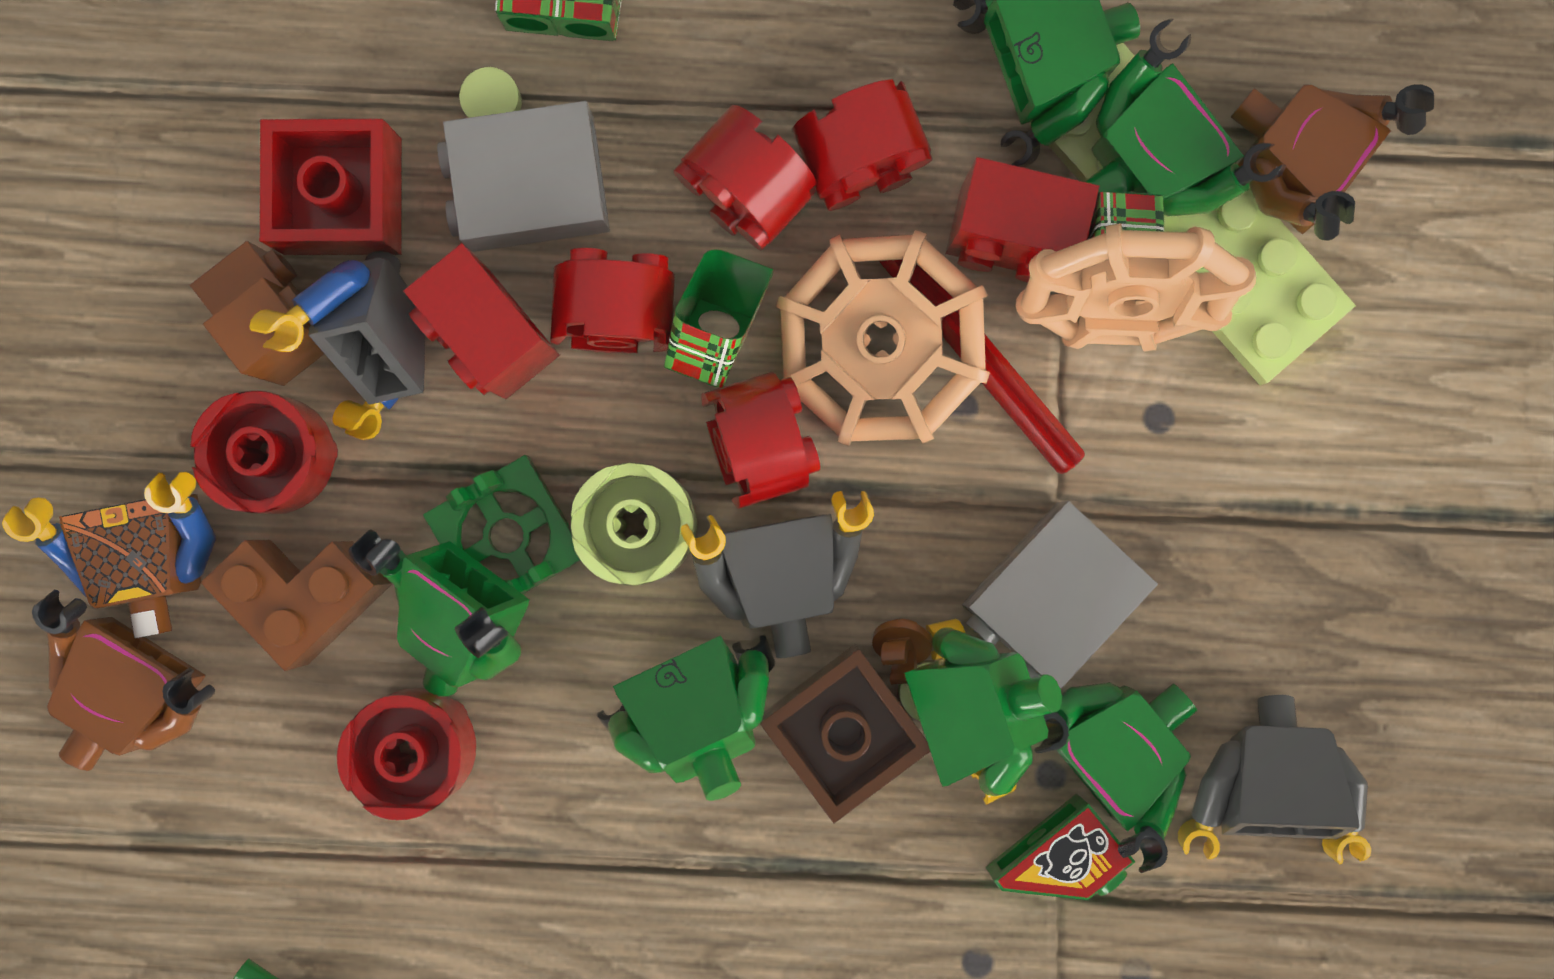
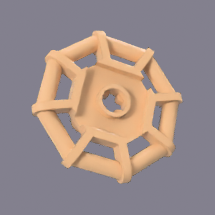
[1016,223,1256,352]
[776,230,990,446]

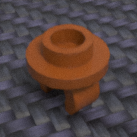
[872,619,932,685]

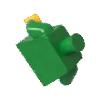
[904,618,1062,805]

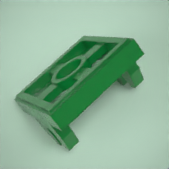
[423,455,581,594]

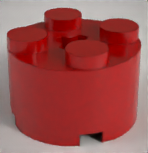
[792,79,933,211]
[673,105,817,251]
[550,248,675,353]
[701,372,820,509]
[190,391,338,514]
[337,688,476,820]

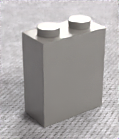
[437,101,610,252]
[962,501,1158,689]

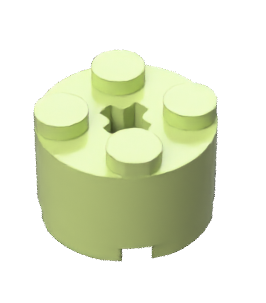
[571,463,697,585]

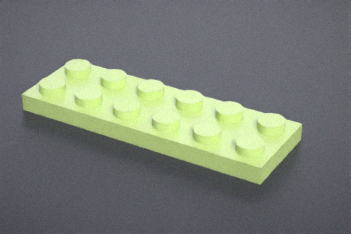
[1029,43,1356,385]

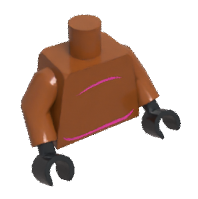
[1231,84,1434,241]
[32,589,215,771]

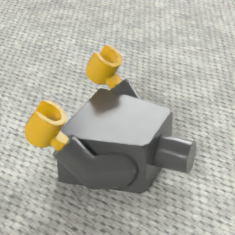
[681,491,874,658]
[1178,695,1371,864]

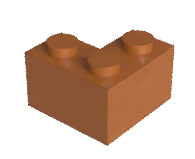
[190,241,324,386]
[200,540,392,671]

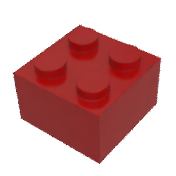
[259,119,402,255]
[945,157,1100,283]
[403,243,560,399]

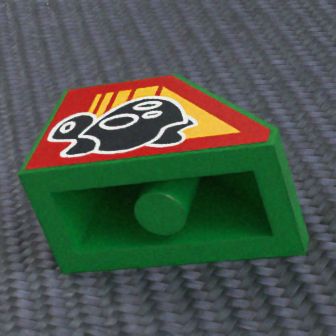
[985,793,1135,900]

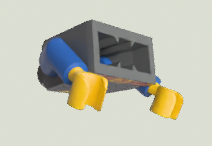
[249,251,425,440]

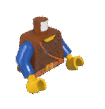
[2,472,216,638]

